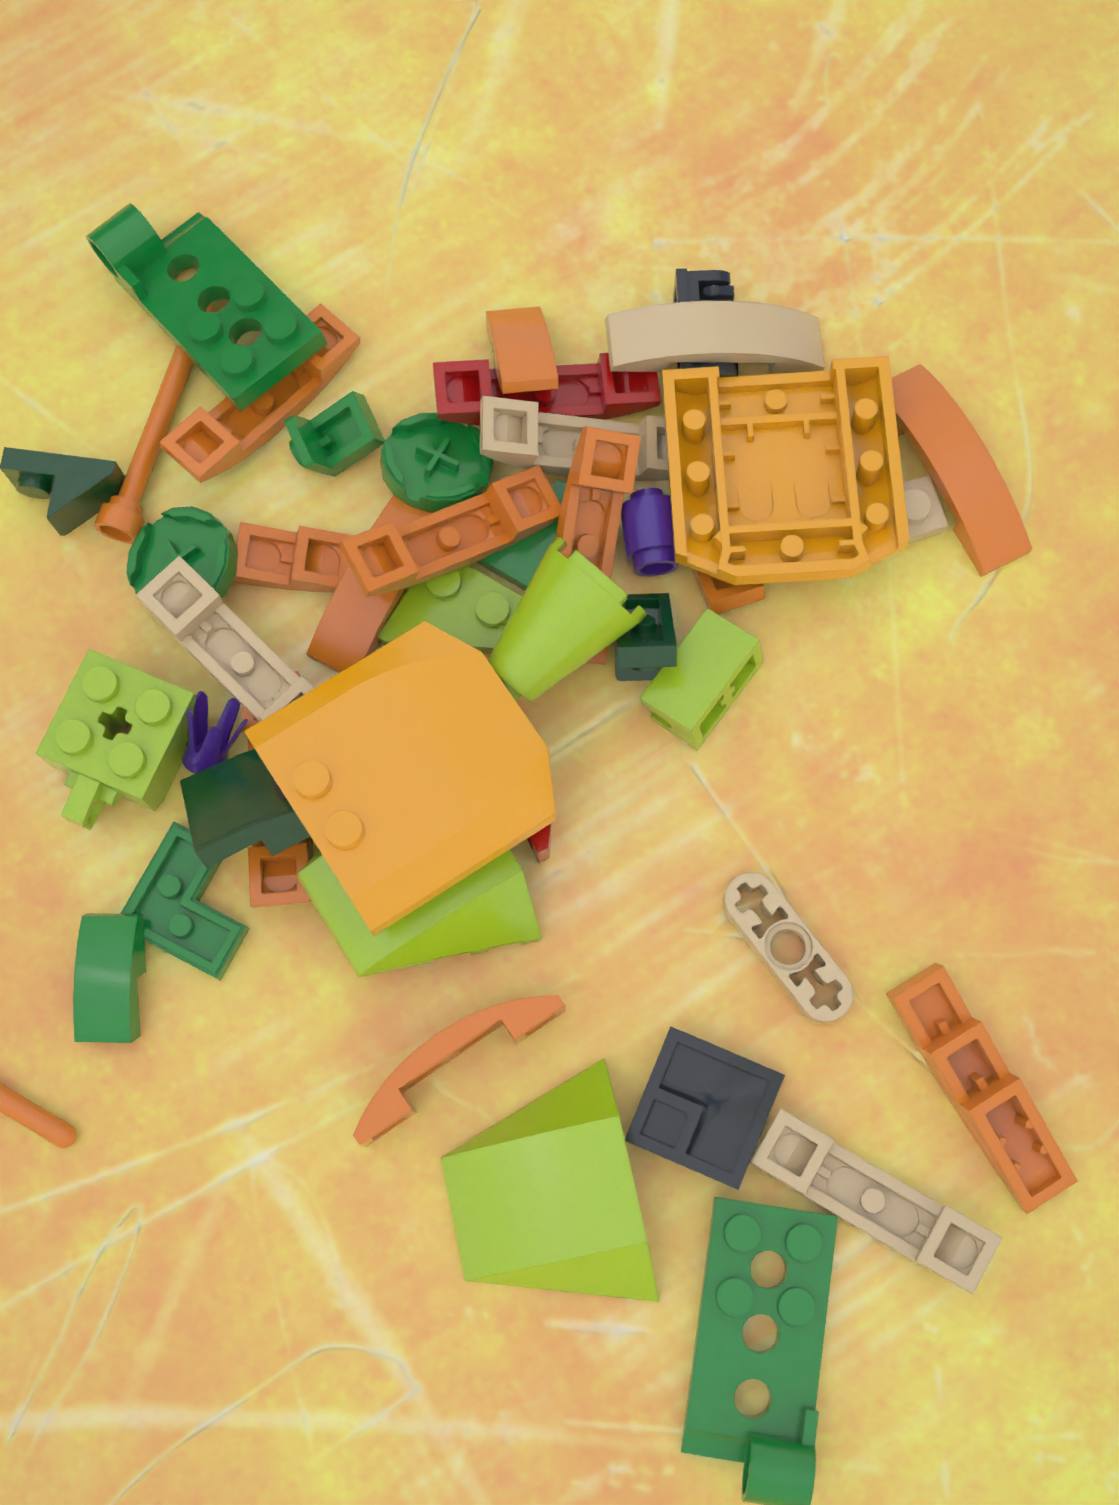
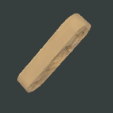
[723,872,853,1024]

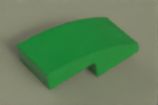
[73,913,146,1043]

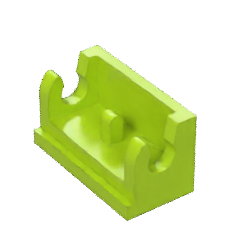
[639,608,763,751]

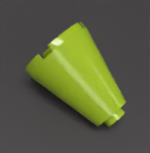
[488,535,647,702]

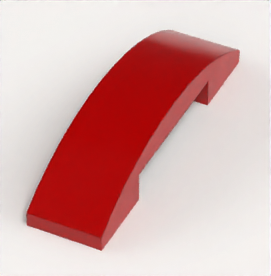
[433,353,661,426]

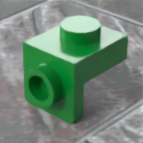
[284,391,385,477]

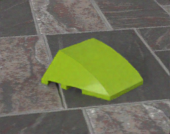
[297,850,542,978]
[441,1058,659,1302]

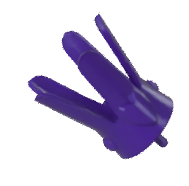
[182,691,248,774]

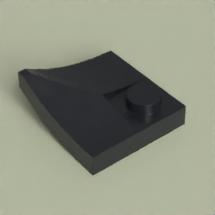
[625,1026,785,1190]

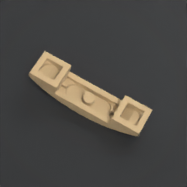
[605,301,825,373]
[480,396,669,481]
[136,556,314,722]
[751,1109,1002,1294]

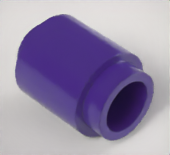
[621,488,679,577]

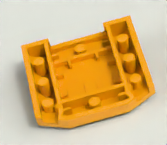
[662,356,910,585]
[244,621,556,936]

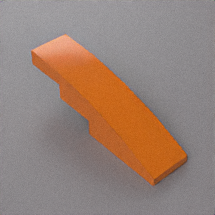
[886,963,1078,1214]

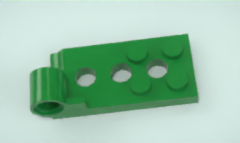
[86,203,327,412]
[681,1197,838,1505]

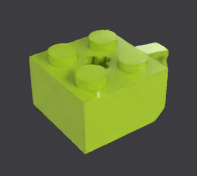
[35,649,197,830]

